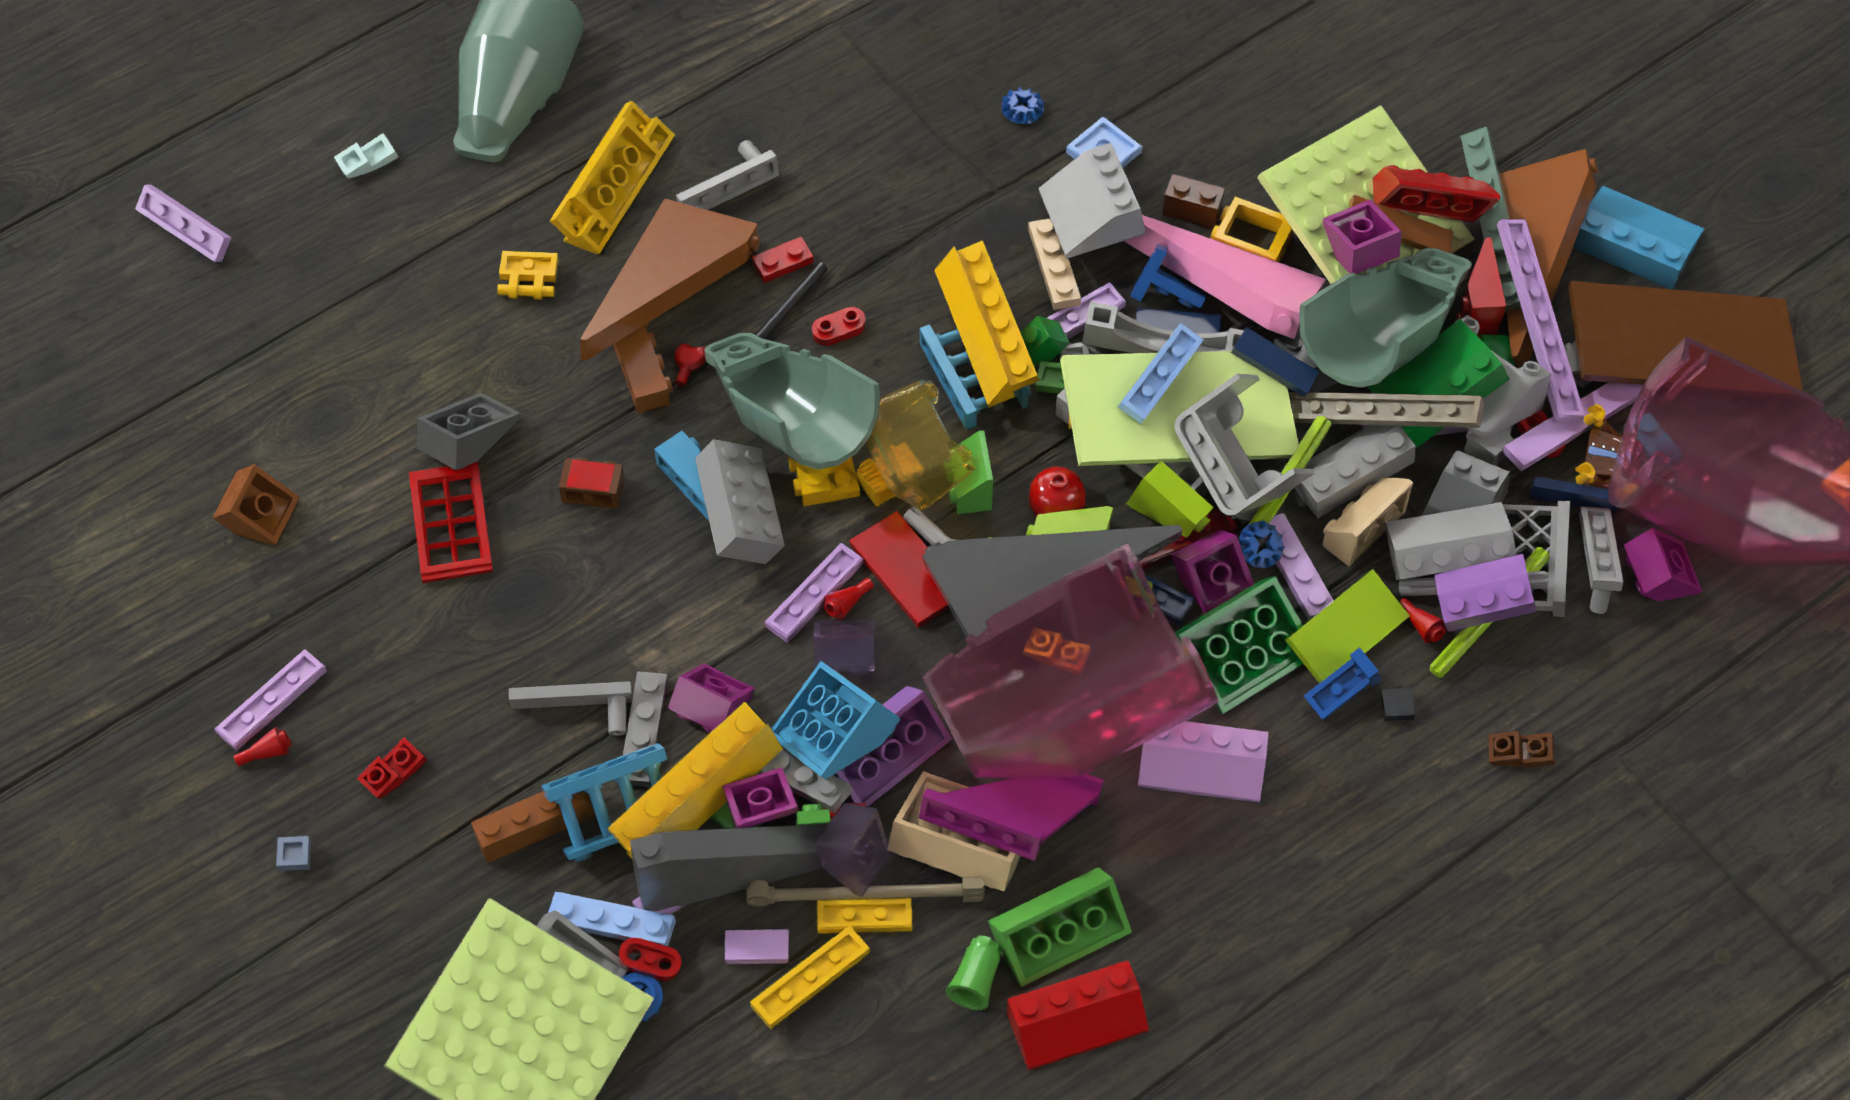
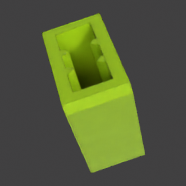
[1126,461,1214,538]
[1026,506,1113,535]

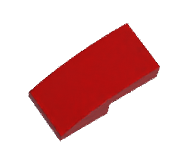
[357,738,428,799]

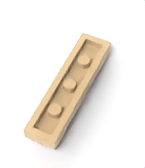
[1028,219,1081,310]

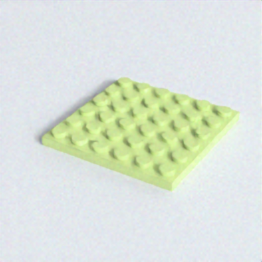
[1257,106,1474,284]
[384,898,654,1100]

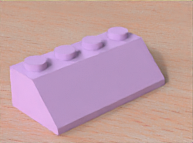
[1138,716,1269,803]

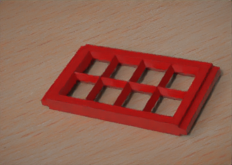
[409,461,493,583]

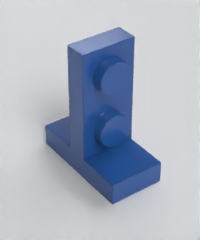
[1131,244,1206,309]
[1304,647,1381,721]

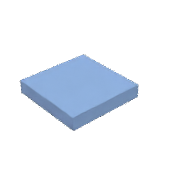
[1066,117,1142,168]

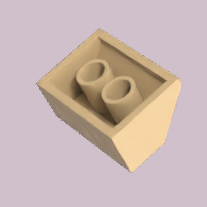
[1322,477,1413,567]

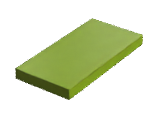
[1286,570,1409,683]

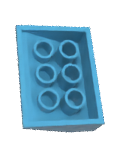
[1573,186,1704,289]
[772,661,901,780]

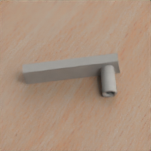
[676,140,779,210]
[1579,506,1623,614]
[509,681,633,736]

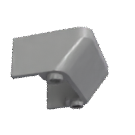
[1175,373,1315,515]

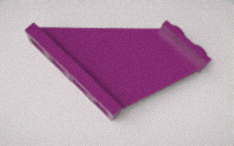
[918,759,1104,861]

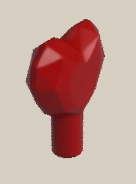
[674,343,706,387]

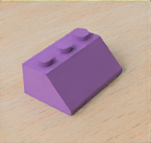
[1434,554,1537,632]

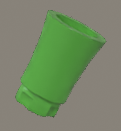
[946,935,1002,1010]

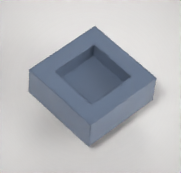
[276,836,311,871]

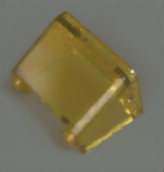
[865,380,976,511]

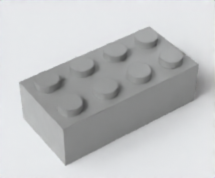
[695,439,785,564]

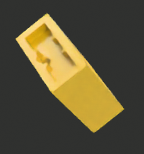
[1210,197,1294,263]

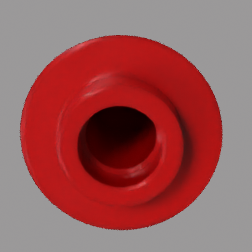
[824,578,874,620]
[1399,598,1446,643]
[234,727,292,767]

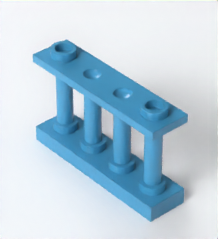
[920,325,1031,430]
[541,743,668,861]

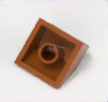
[213,464,300,545]

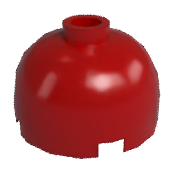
[1028,466,1086,518]

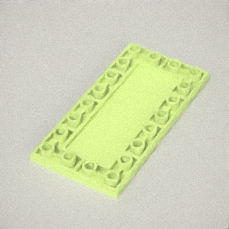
[1060,351,1299,466]

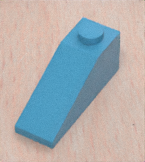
[654,431,709,521]

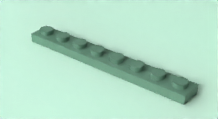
[1461,127,1521,313]

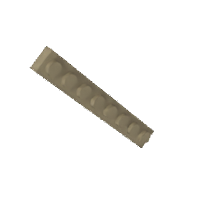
[1288,392,1485,428]

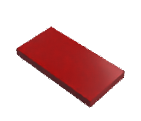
[849,511,949,628]

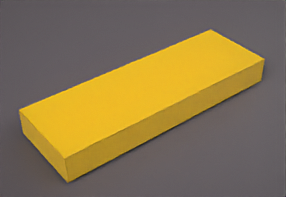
[817,898,912,934]

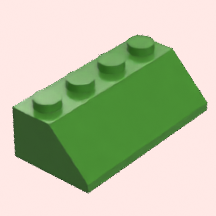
[988,867,1132,987]

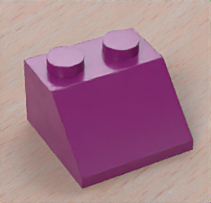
[1323,199,1401,274]
[1624,528,1703,601]
[1171,529,1254,613]
[668,663,756,732]
[723,767,799,829]

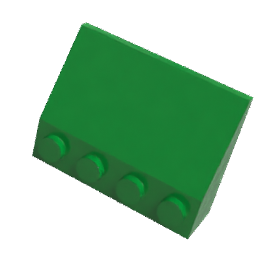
[1368,319,1510,448]
[1167,576,1304,714]

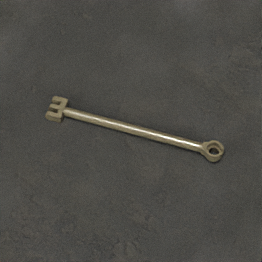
[746,877,985,906]

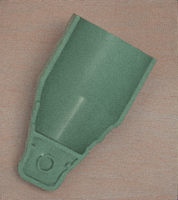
[453,0,584,162]
[1299,248,1472,388]
[705,333,880,469]

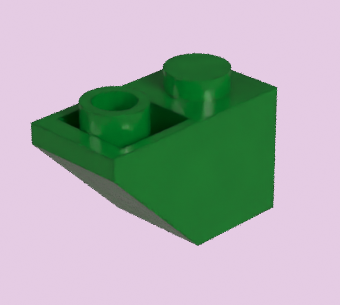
[1020,316,1070,366]

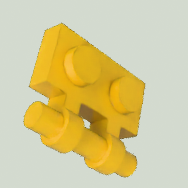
[498,251,559,300]

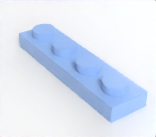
[1118,323,1204,424]
[548,891,676,946]

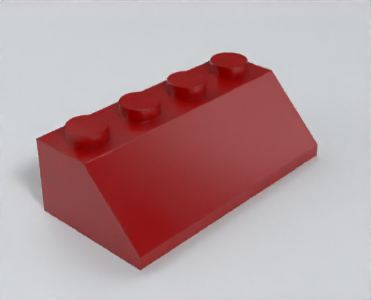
[1372,165,1500,223]
[1007,960,1149,1071]

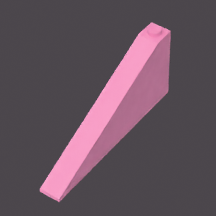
[1123,215,1326,339]

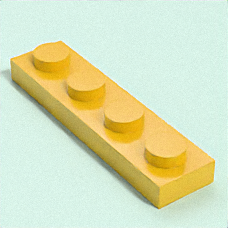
[750,925,870,1029]

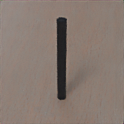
[755,262,827,340]

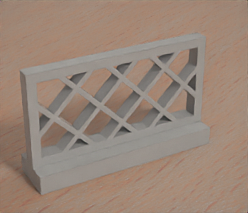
[1502,501,1570,617]

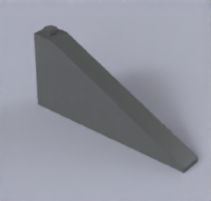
[922,525,1182,652]
[630,822,885,912]

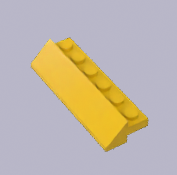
[550,101,675,254]
[935,241,1040,407]
[607,702,783,859]

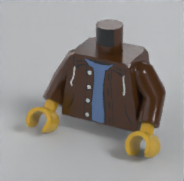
[1575,404,1650,492]

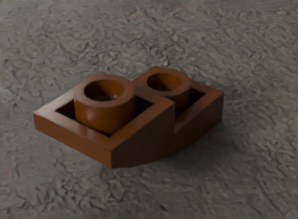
[1488,731,1556,767]

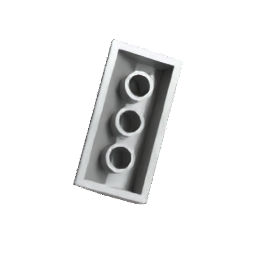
[1294,425,1416,519]
[1385,502,1517,580]

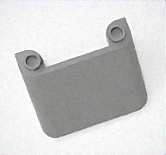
[1455,315,1551,437]

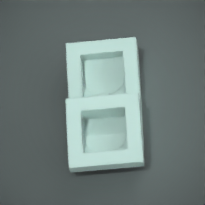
[334,134,399,178]

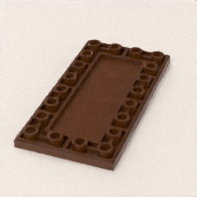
[1568,281,1803,397]

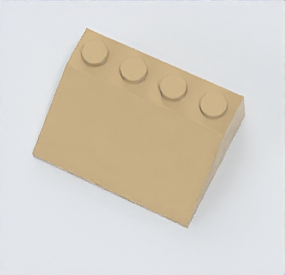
[887,771,1020,891]

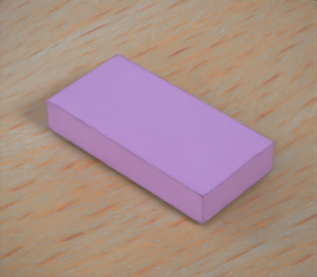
[725,930,789,964]

